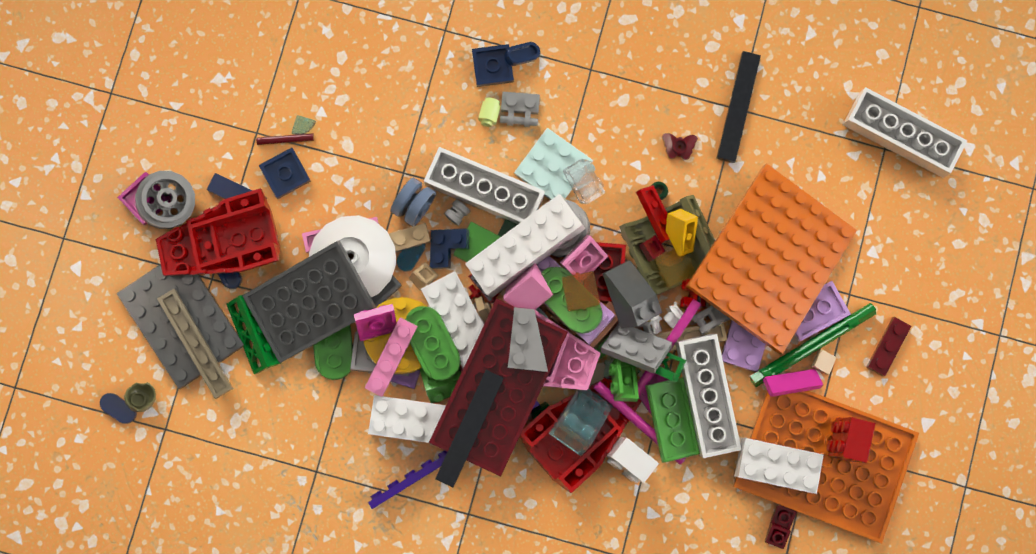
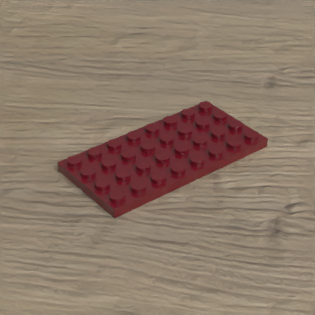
[429,298,568,477]

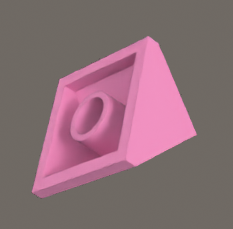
[560,235,608,283]
[503,264,553,310]

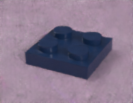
[472,44,514,87]
[259,148,311,199]

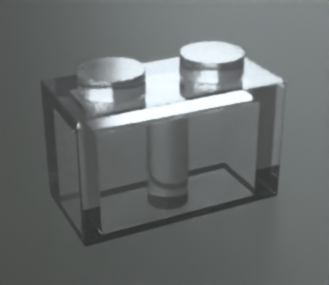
[563,159,605,205]

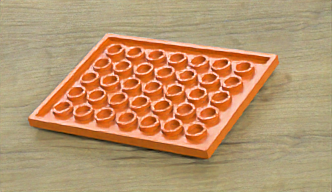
[686,163,857,354]
[733,391,919,544]

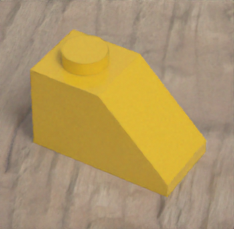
[666,209,698,257]

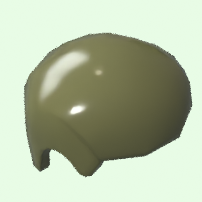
[124,382,156,412]

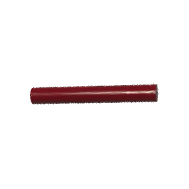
[256,133,314,145]

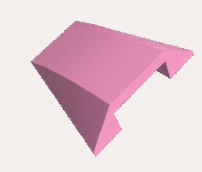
[535,310,600,390]

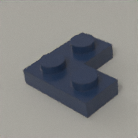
[430,229,469,269]

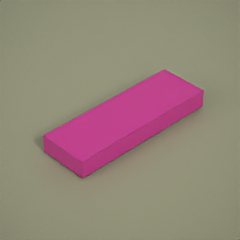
[763,369,823,397]

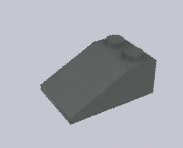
[603,260,662,329]

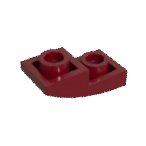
[765,504,797,549]

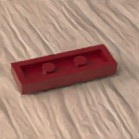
[866,317,911,376]

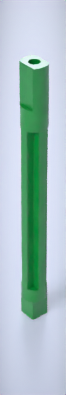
[750,303,876,387]

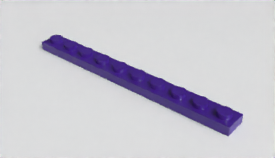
[368,400,540,509]

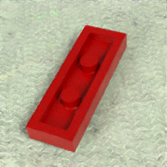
[636,185,670,243]

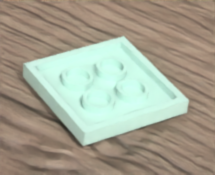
[514,128,593,200]

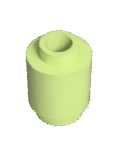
[478,97,501,127]

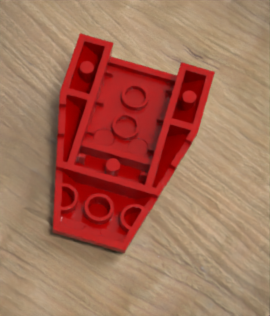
[155,188,280,276]
[520,376,642,493]

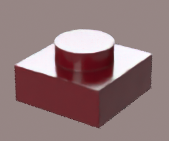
[639,235,665,262]

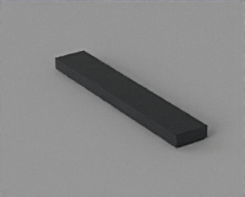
[716,51,761,163]
[435,370,504,488]

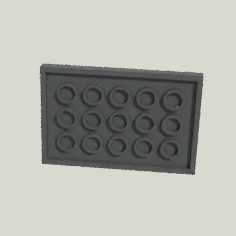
[242,240,377,363]
[116,264,244,389]

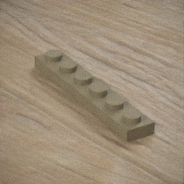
[157,289,233,399]

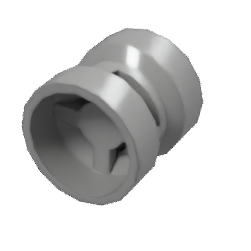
[444,199,470,226]

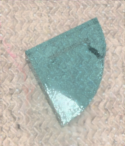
[291,115,316,135]

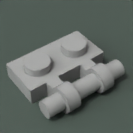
[500,92,540,127]

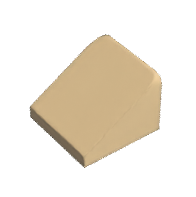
[409,262,439,291]
[811,349,837,375]

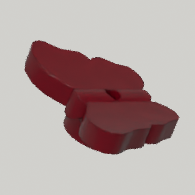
[662,133,698,160]

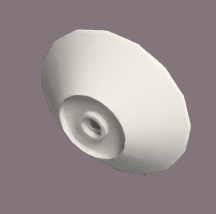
[309,215,396,297]

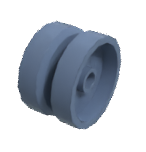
[390,177,436,227]

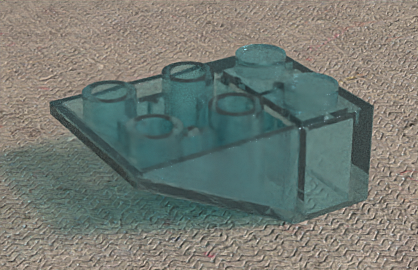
[549,389,613,456]

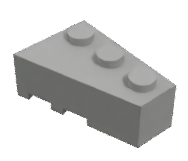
[508,307,548,372]

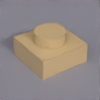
[475,296,492,323]

